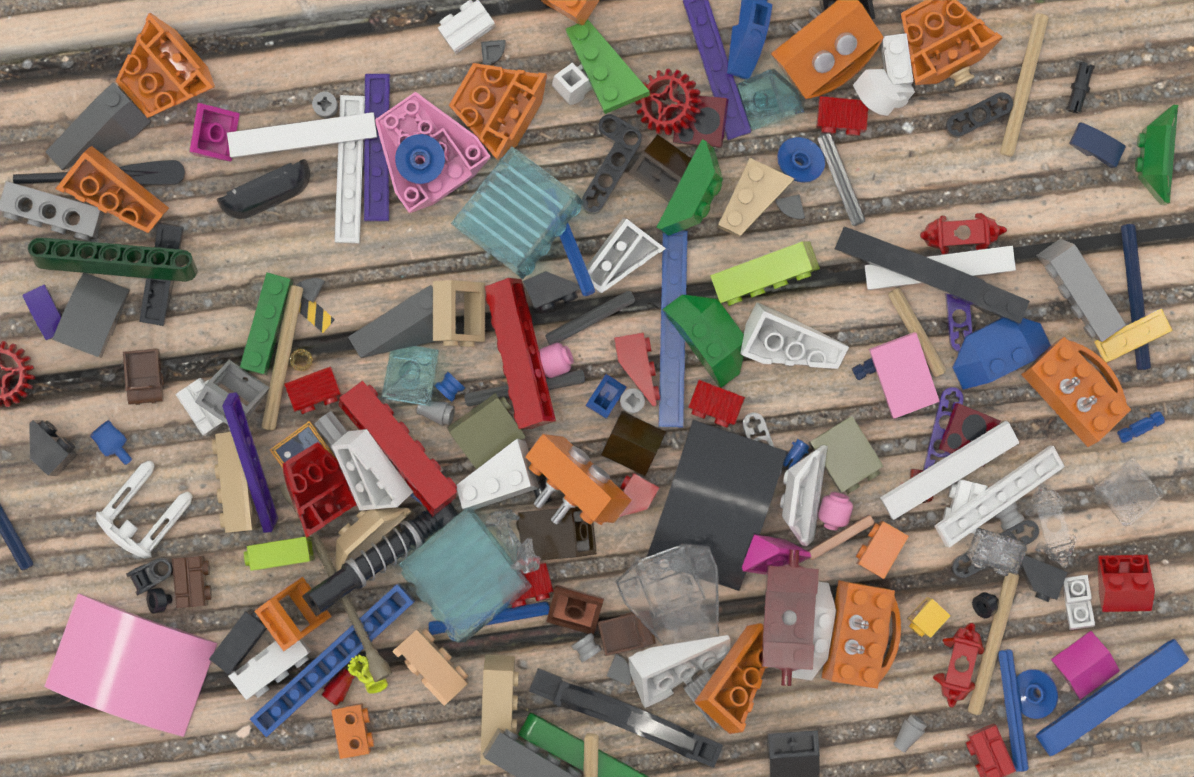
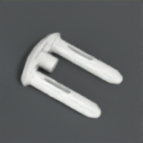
[96,461,193,559]

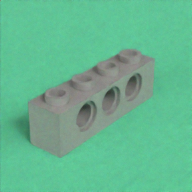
[0,181,104,241]

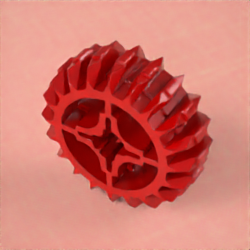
[635,68,702,136]
[0,341,35,407]

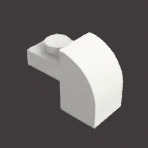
[552,62,592,105]
[853,69,915,116]

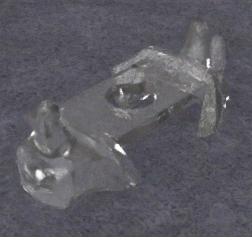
[1024,483,1077,568]
[485,510,540,574]

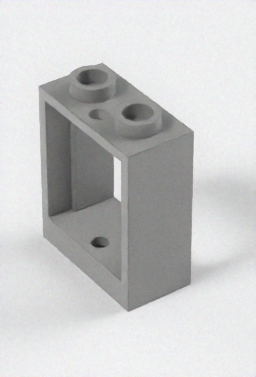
[195,360,270,425]

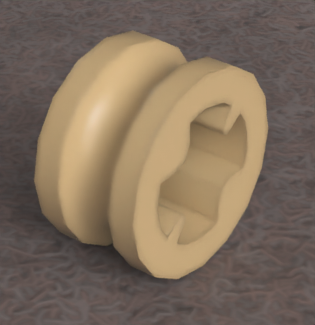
[950,66,975,87]

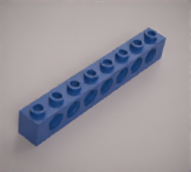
[250,583,415,737]

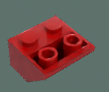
[1098,555,1155,612]

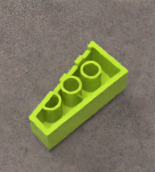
[710,241,820,306]

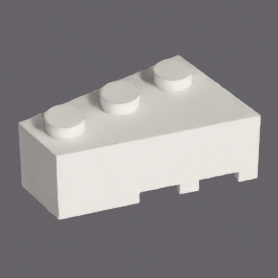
[332,429,413,510]
[228,639,311,700]

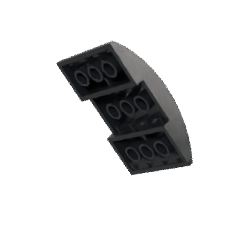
[646,420,787,591]

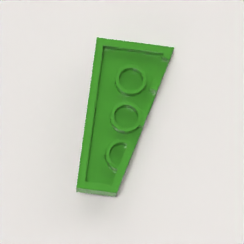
[565,19,650,114]

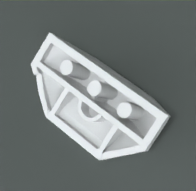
[780,445,828,546]
[782,581,836,680]

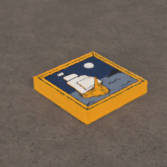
[270,421,337,468]

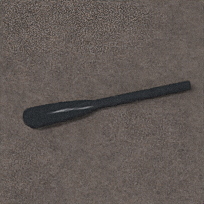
[13,160,185,185]

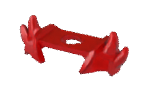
[920,213,1007,255]
[933,623,984,708]

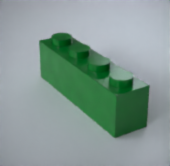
[240,272,293,375]

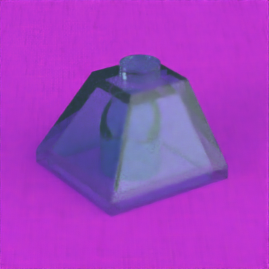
[736,69,804,131]
[381,346,439,406]

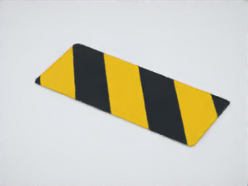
[299,297,335,333]

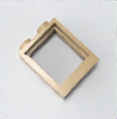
[433,280,485,347]

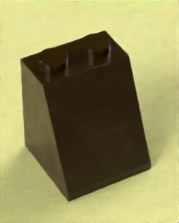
[516,507,597,562]

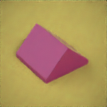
[189,103,240,162]
[742,534,811,575]
[1051,631,1120,700]

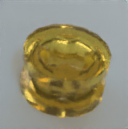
[290,349,313,371]

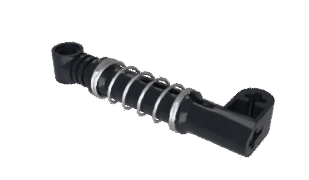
[302,503,460,617]

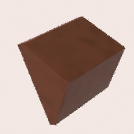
[546,585,604,635]

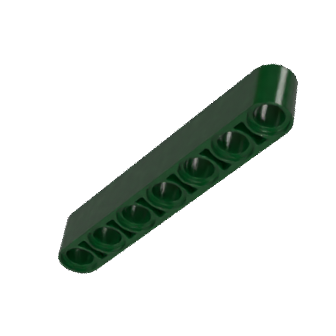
[28,237,198,282]

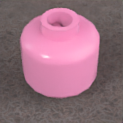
[539,342,574,378]
[818,492,853,530]

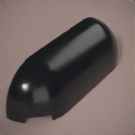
[217,159,310,219]

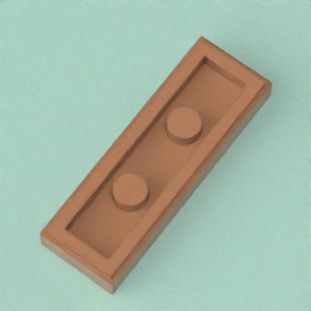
[807,515,874,560]

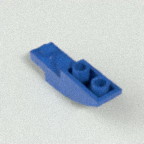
[727,0,773,80]

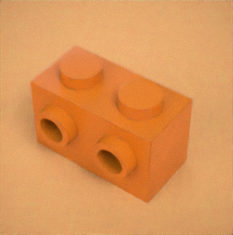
[855,521,909,579]
[331,703,374,759]

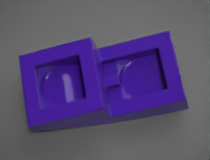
[22,284,62,341]

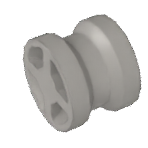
[312,92,338,119]
[620,388,645,413]
[995,502,1025,531]
[571,633,602,662]

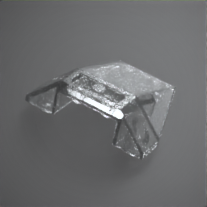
[616,544,719,645]

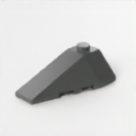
[46,82,151,170]
[348,285,458,358]

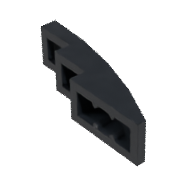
[139,222,184,326]

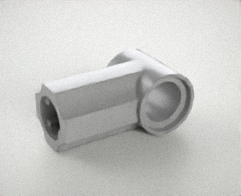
[314,411,349,452]

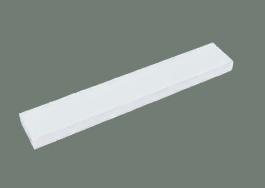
[335,95,365,244]
[227,112,377,158]
[865,246,1016,290]
[880,421,1019,520]
[935,446,1065,548]

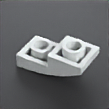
[1063,575,1095,630]

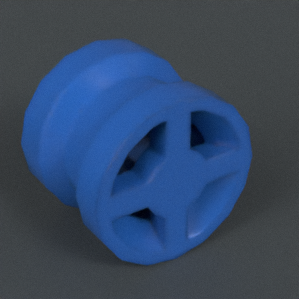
[434,372,465,402]

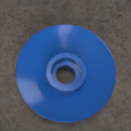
[395,134,445,184]
[777,137,825,183]
[1016,669,1058,719]

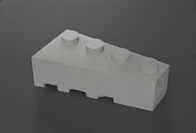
[1036,239,1126,342]

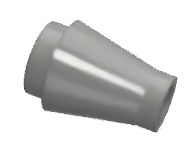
[417,400,455,426]
[893,714,927,753]

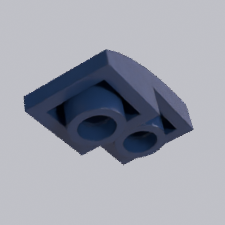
[1069,122,1126,168]

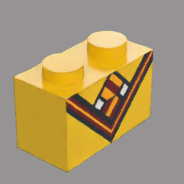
[907,597,951,638]

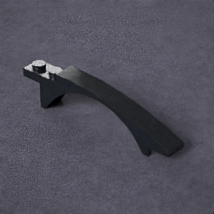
[834,226,1030,324]
[529,668,723,768]

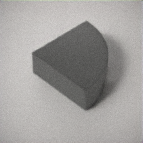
[481,40,506,66]
[775,194,805,220]
[295,278,325,303]
[606,654,631,686]

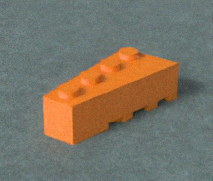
[56,146,169,233]
[694,623,768,734]

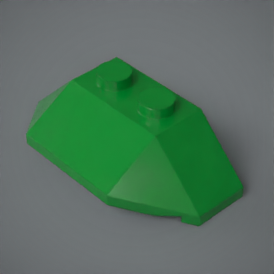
[1135,105,1179,205]
[657,139,723,236]
[662,294,744,388]

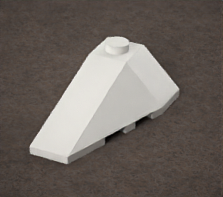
[741,302,849,369]
[628,635,731,708]

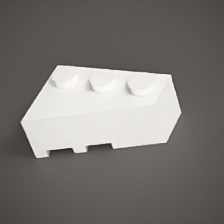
[586,218,666,293]
[456,439,539,511]

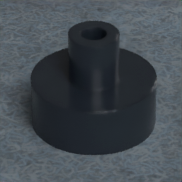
[146,588,172,614]
[972,592,998,619]

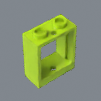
[244,536,315,571]

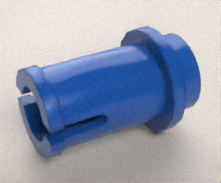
[783,439,810,468]

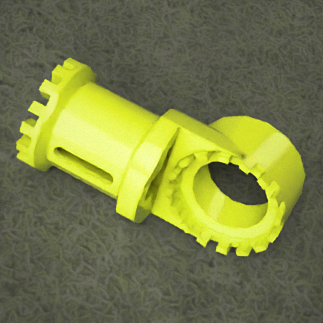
[348,655,388,694]

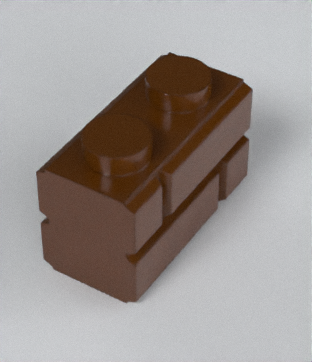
[172,556,212,608]

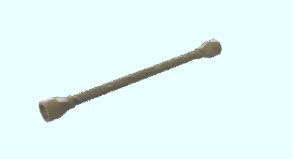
[279,483,393,682]

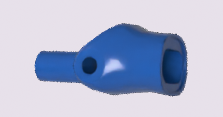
[90,420,132,465]

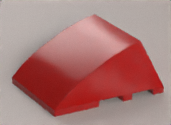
[283,442,357,538]

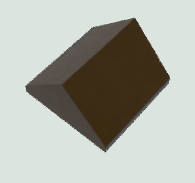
[601,411,666,476]

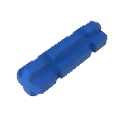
[1117,412,1165,443]

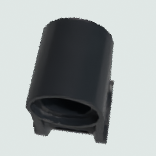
[126,557,173,596]

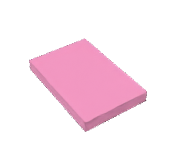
[869,332,940,419]

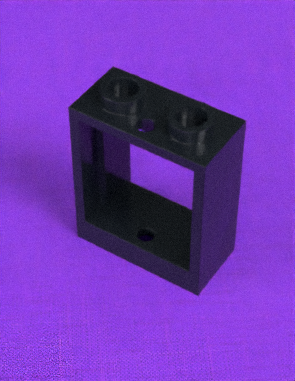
[209,609,267,674]

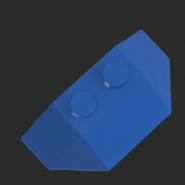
[952,317,1051,390]

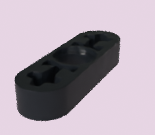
[946,92,1013,138]

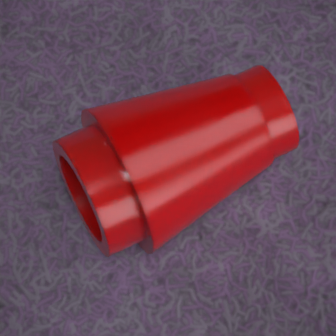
[321,668,355,706]

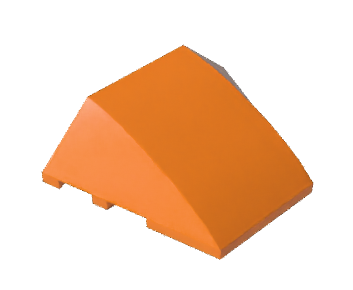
[901,0,1002,85]
[115,13,215,118]
[449,63,547,160]

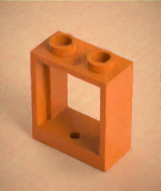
[254,577,332,651]

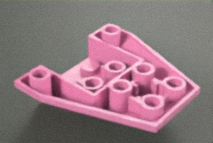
[375,92,491,213]

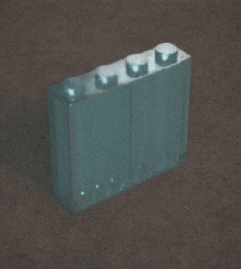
[451,146,584,280]
[399,508,532,643]

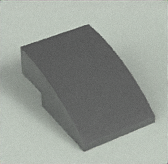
[52,273,130,358]

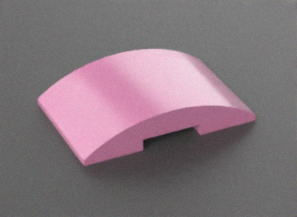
[44,593,218,737]

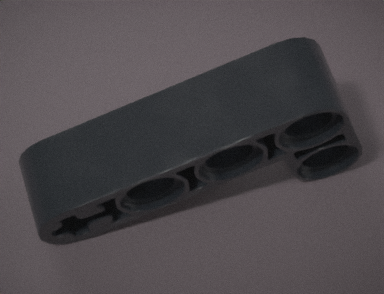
[582,114,642,215]

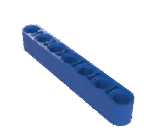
[1035,639,1189,757]

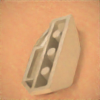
[335,507,413,572]

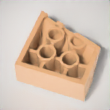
[392,627,469,706]

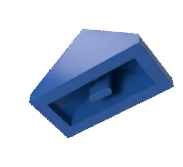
[585,374,626,419]

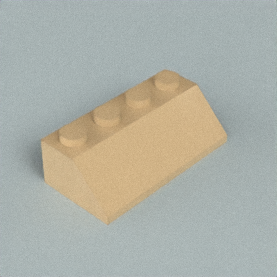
[212,432,258,533]

